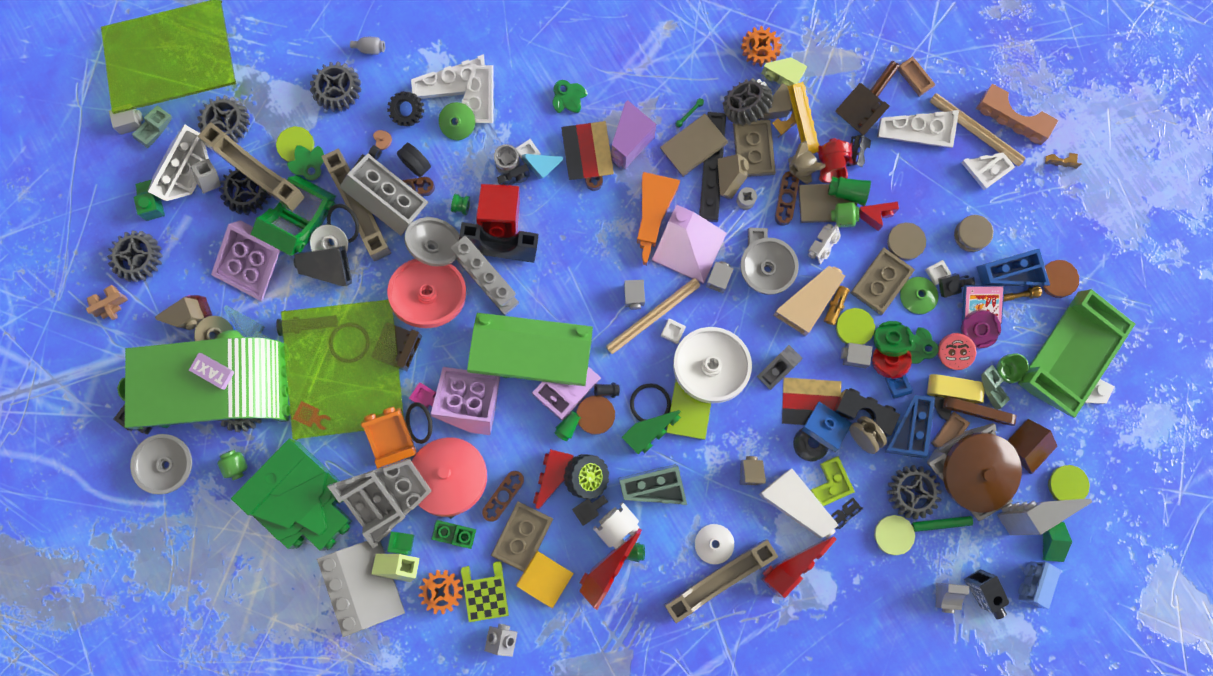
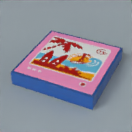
[962,285,1004,324]

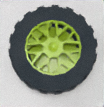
[564,454,609,499]

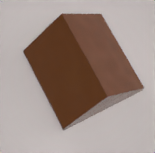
[1007,419,1058,474]

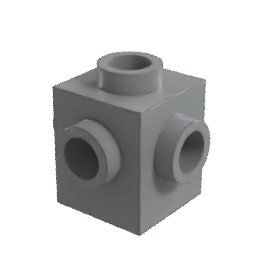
[484,624,518,657]

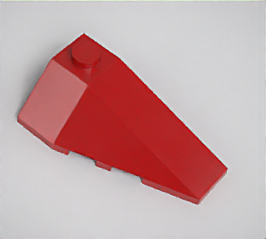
[579,528,642,610]
[761,536,837,598]

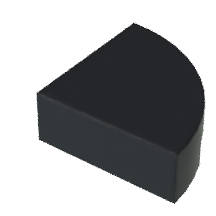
[934,396,952,421]

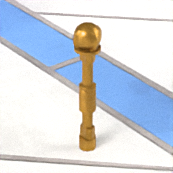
[1003,286,1042,302]

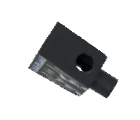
[964,569,1009,620]

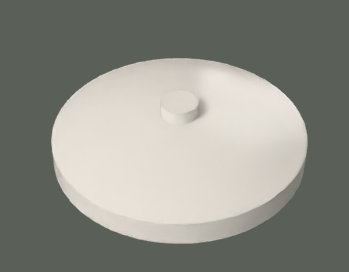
[673,327,752,403]

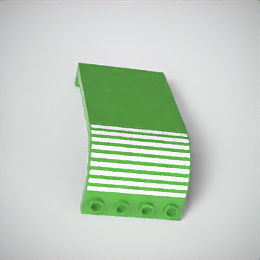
[125,337,291,430]

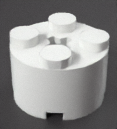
[593,502,639,549]

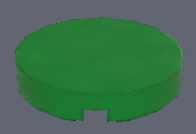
[874,321,913,357]

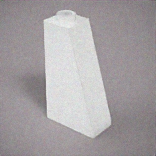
[759,468,838,538]

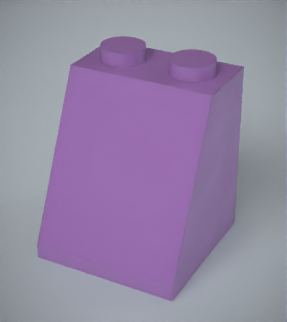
[611,100,657,169]

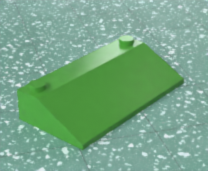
[1018,289,1135,418]
[467,313,593,386]

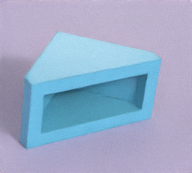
[522,154,563,179]

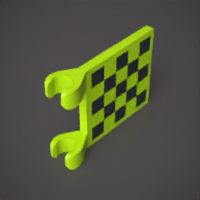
[461,561,509,622]

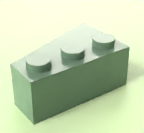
[618,464,687,505]

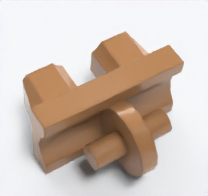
[86,285,128,320]

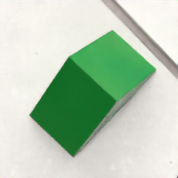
[1043,522,1072,562]

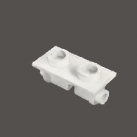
[808,224,841,264]

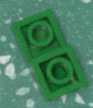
[431,520,476,549]

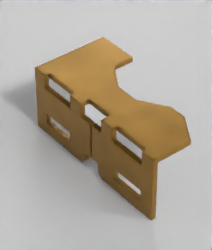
[772,112,796,138]
[1045,153,1082,169]

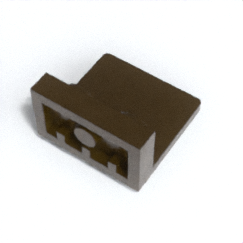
[835,83,890,136]
[371,322,422,372]

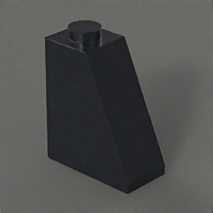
[294,246,352,286]

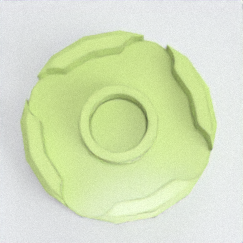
[874,515,915,555]

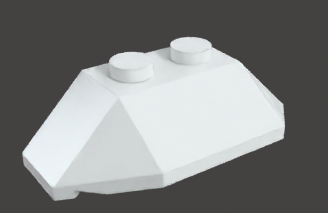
[148,125,209,201]

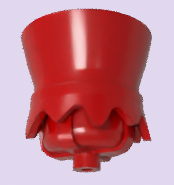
[817,138,853,183]

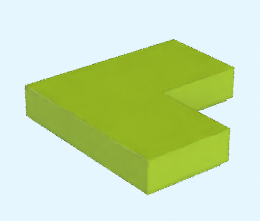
[810,456,855,506]

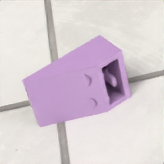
[532,367,601,421]

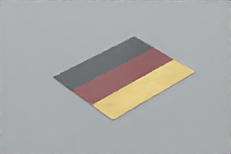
[561,121,614,180]
[782,377,841,425]

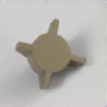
[788,141,825,184]

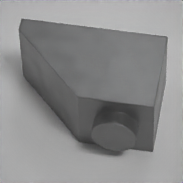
[757,345,803,390]

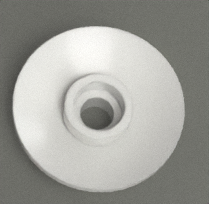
[310,225,348,253]
[695,524,734,564]

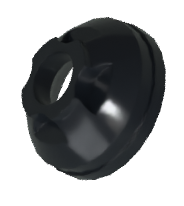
[793,428,829,462]

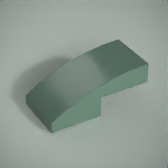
[132,106,172,148]
[981,365,1010,410]

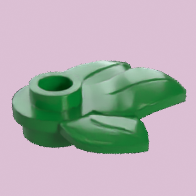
[552,80,588,113]
[287,145,324,181]
[909,327,939,364]

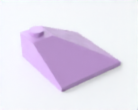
[652,204,727,284]
[211,220,280,301]
[431,367,500,435]

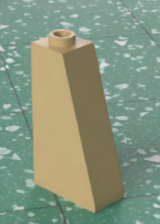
[773,266,845,336]

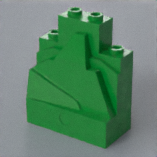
[231,438,352,551]

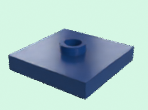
[802,401,852,452]

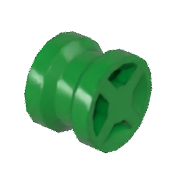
[451,194,470,215]

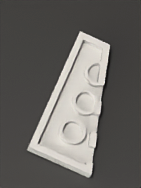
[411,54,485,99]
[877,110,959,148]

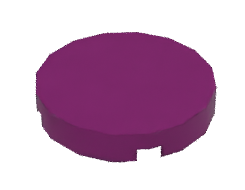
[961,310,1001,348]

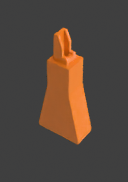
[637,172,680,265]

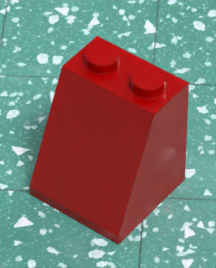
[476,184,520,238]

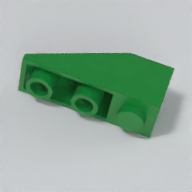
[622,410,681,454]

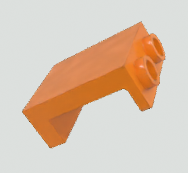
[361,406,416,469]

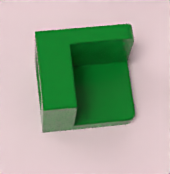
[387,531,414,555]

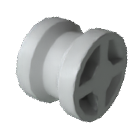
[736,187,757,210]

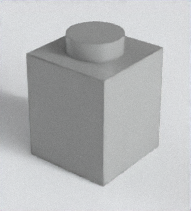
[109,105,143,135]
[191,159,221,194]
[706,261,734,293]
[624,280,645,310]
[841,343,872,369]

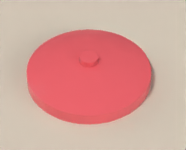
[387,259,466,328]
[412,437,487,517]

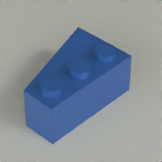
[976,249,1050,287]
[885,395,935,459]

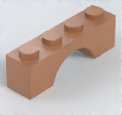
[976,83,1059,145]

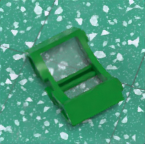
[250,175,336,256]

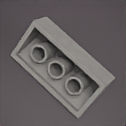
[340,154,428,236]

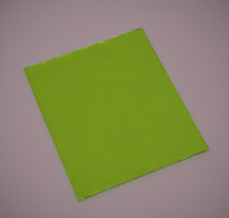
[101,0,236,114]
[281,299,404,440]

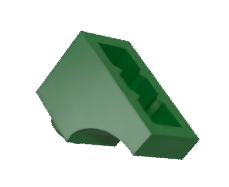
[133,179,165,221]

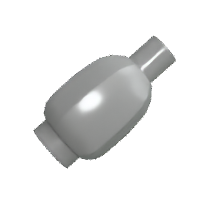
[350,36,385,55]

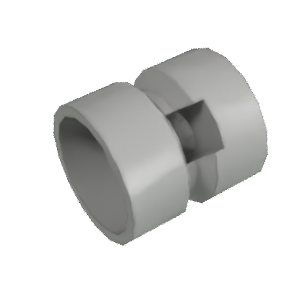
[494,144,520,175]

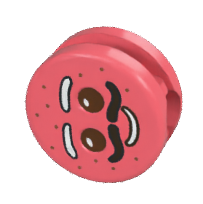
[938,333,976,370]

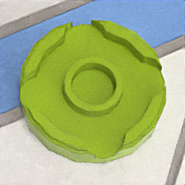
[276,126,315,162]
[835,308,875,345]
[1048,465,1090,501]

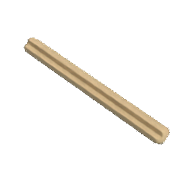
[930,93,1026,166]
[606,278,700,354]

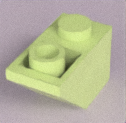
[761,58,807,86]
[371,554,420,582]

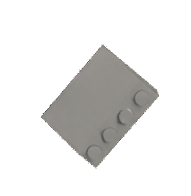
[997,498,1092,535]
[317,541,405,637]

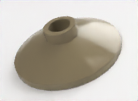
[194,316,233,341]

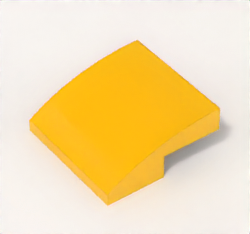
[516,551,574,609]

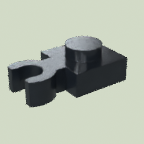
[497,164,530,185]

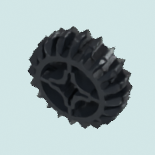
[219,168,272,215]

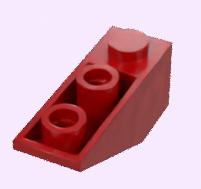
[533,449,574,509]

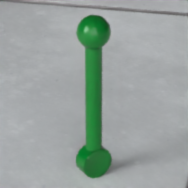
[675,98,704,127]

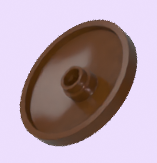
[943,432,1022,513]

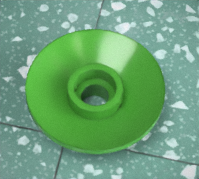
[439,102,475,140]
[900,277,939,314]

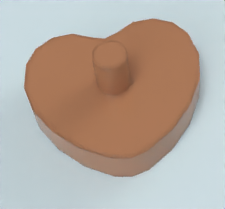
[373,130,392,150]

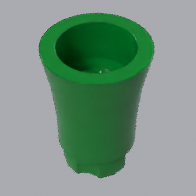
[828,177,871,206]

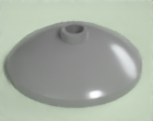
[404,217,459,266]
[740,238,799,295]
[130,434,192,494]

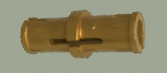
[824,286,850,325]

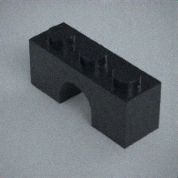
[834,388,900,437]

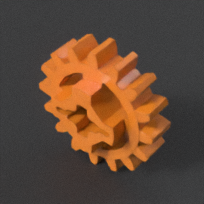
[741,26,782,67]
[419,570,463,614]

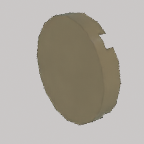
[887,222,926,261]

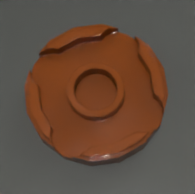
[1043,260,1080,298]
[577,396,615,435]

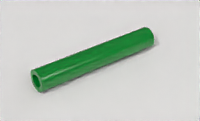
[911,516,973,532]

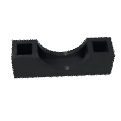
[459,222,539,263]

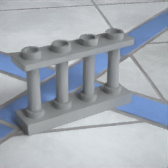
[451,236,519,315]

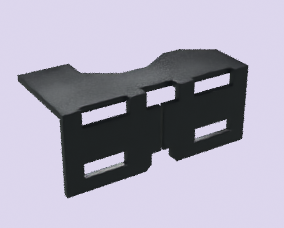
[847,135,871,167]
[831,498,863,529]

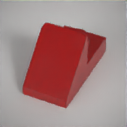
[859,201,899,231]

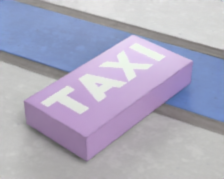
[189,353,234,390]

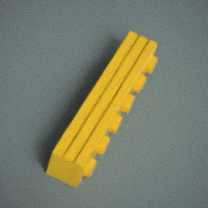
[787,82,820,153]

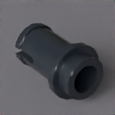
[594,382,620,398]

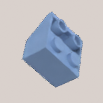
[1018,561,1061,609]

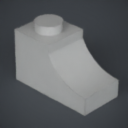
[935,583,969,613]

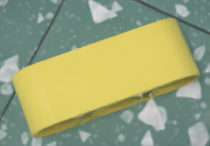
[927,374,985,404]

